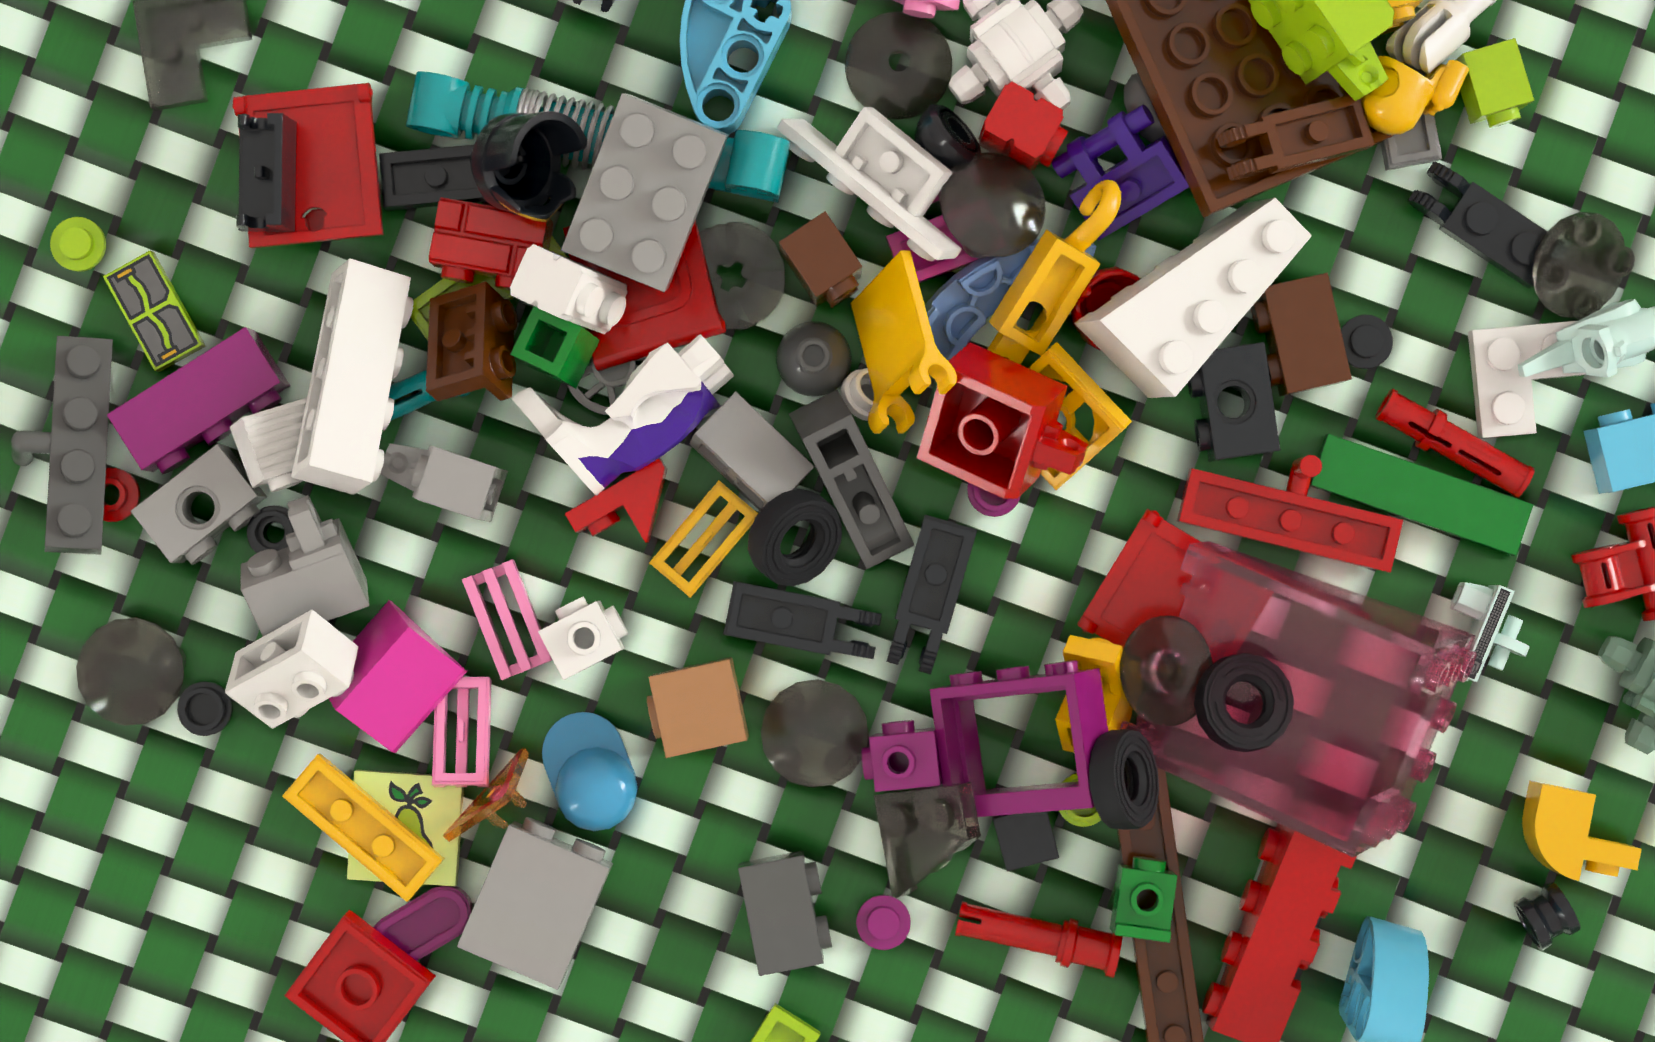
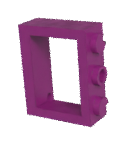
[930,660,1108,820]

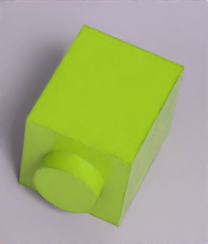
[1456,38,1534,128]

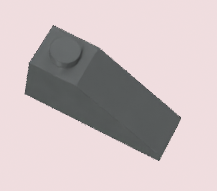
[789,390,914,569]

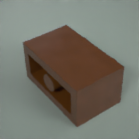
[779,211,863,308]
[1251,272,1352,397]

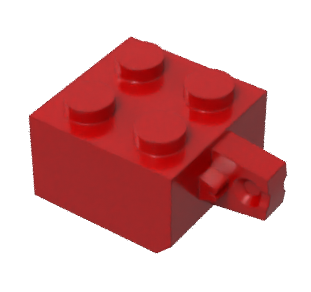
[917,342,1088,499]

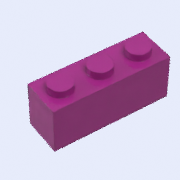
[107,327,290,475]

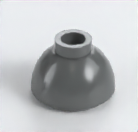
[776,321,852,397]

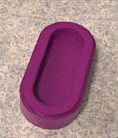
[374,885,473,961]

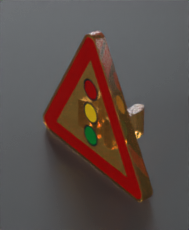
[443,748,530,842]

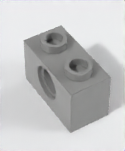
[131,444,267,565]

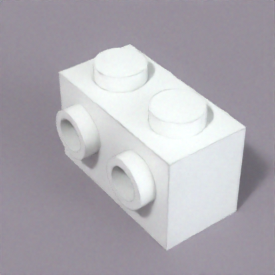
[225,610,359,729]

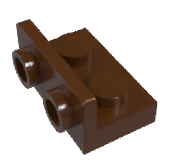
[426,281,518,401]

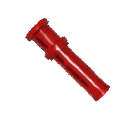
[955,901,1123,978]

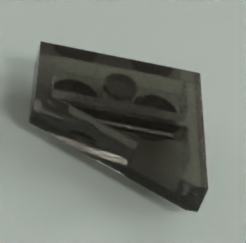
[874,782,981,898]

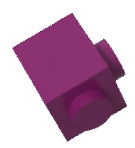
[862,720,942,792]

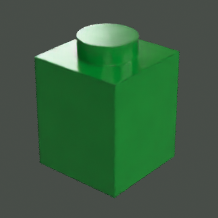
[510,306,600,389]

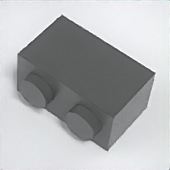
[738,851,832,976]

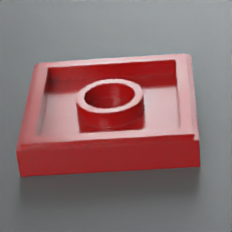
[284,910,436,1042]

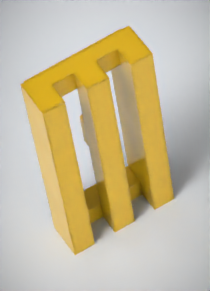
[649,480,758,598]

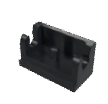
[236,113,297,232]

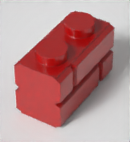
[978,81,1069,173]
[429,197,553,291]

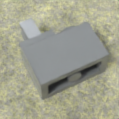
[380,443,508,522]
[241,495,369,636]

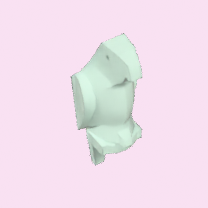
[1518,299,1655,378]

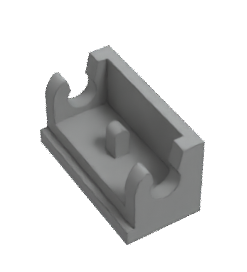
[689,391,815,511]

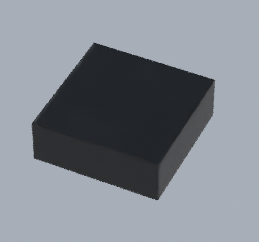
[992,812,1059,872]

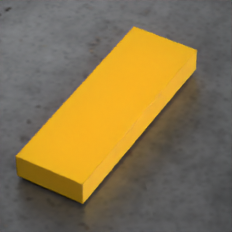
[282,753,445,902]

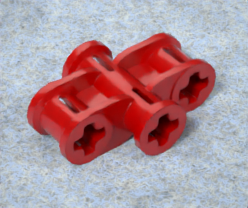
[1571,506,1655,621]

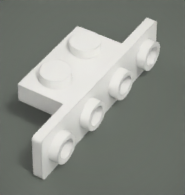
[777,107,962,261]

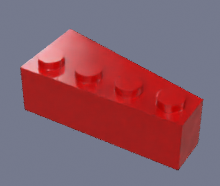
[1202,819,1359,1042]

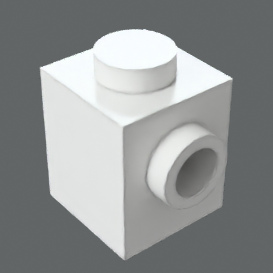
[538,596,628,680]

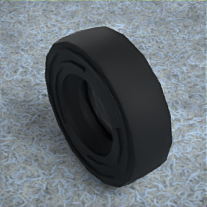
[748,489,842,586]
[1194,653,1294,753]
[1089,729,1159,830]

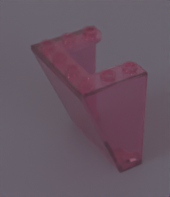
[1120,541,1477,857]

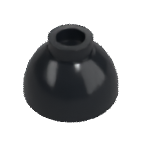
[914,104,981,174]

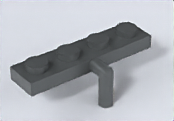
[11,336,113,555]

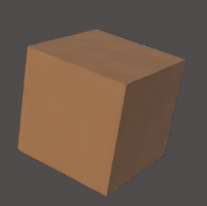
[647,657,749,758]

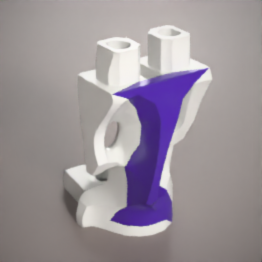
[511,334,734,496]

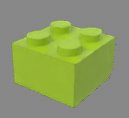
[1248,0,1394,101]

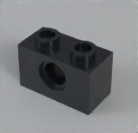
[1187,342,1281,462]

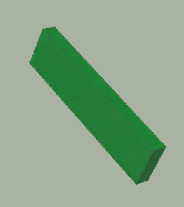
[1309,434,1534,556]

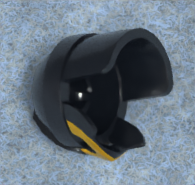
[470,111,587,222]

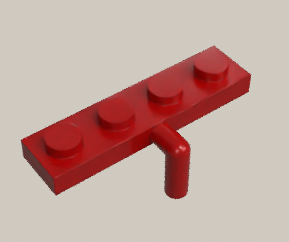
[1177,455,1403,573]

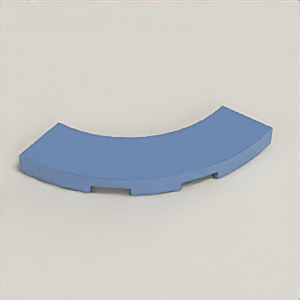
[925,238,1096,361]

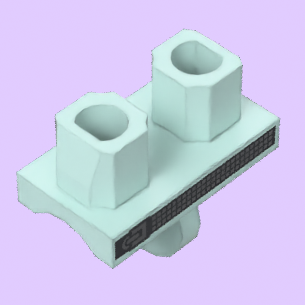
[1430,582,1530,682]

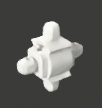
[948,0,1084,110]

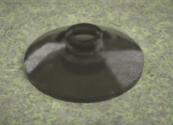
[845,11,952,120]
[1120,616,1213,726]

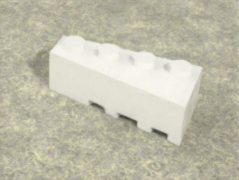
[1074,198,1312,398]

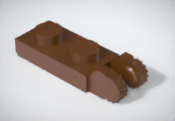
[1217,95,1375,181]

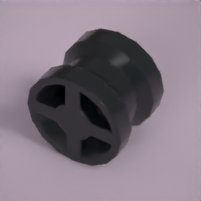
[1514,882,1581,951]

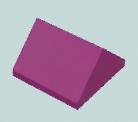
[329,600,467,753]

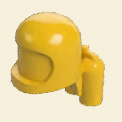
[1361,56,1469,135]

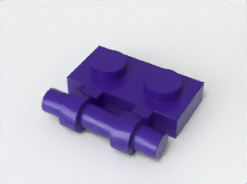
[1052,104,1189,241]

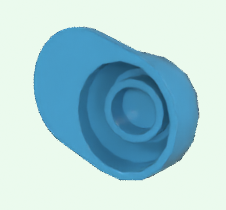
[542,712,638,831]

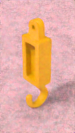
[987,180,1121,365]

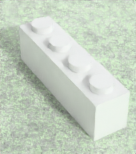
[291,258,413,495]

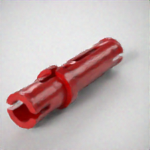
[1375,388,1535,498]

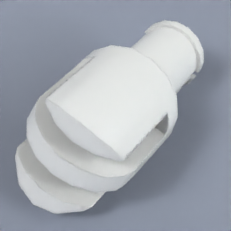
[1386,0,1497,74]

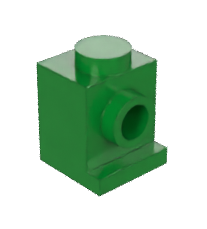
[1110,856,1178,943]

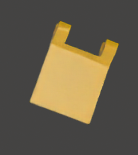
[851,250,957,434]

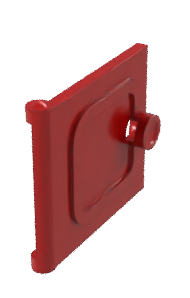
[232,83,384,248]
[563,220,726,371]
[1077,509,1276,693]

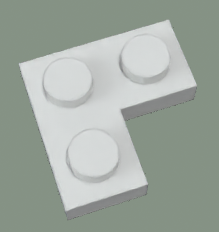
[1468,321,1585,439]

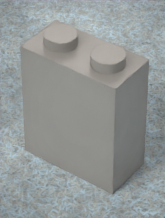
[457,817,613,990]

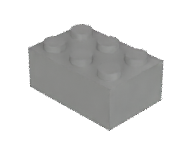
[561,93,729,292]

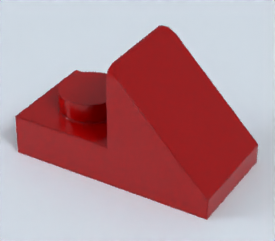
[565,458,667,543]

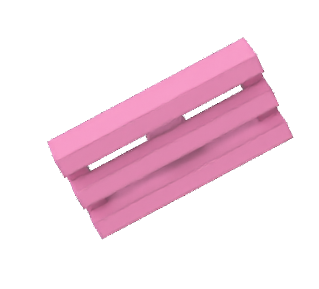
[462,559,552,680]
[432,677,492,787]

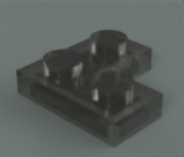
[132,0,252,111]

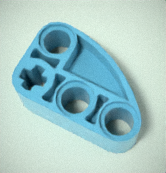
[680,0,792,134]
[1339,916,1429,1042]

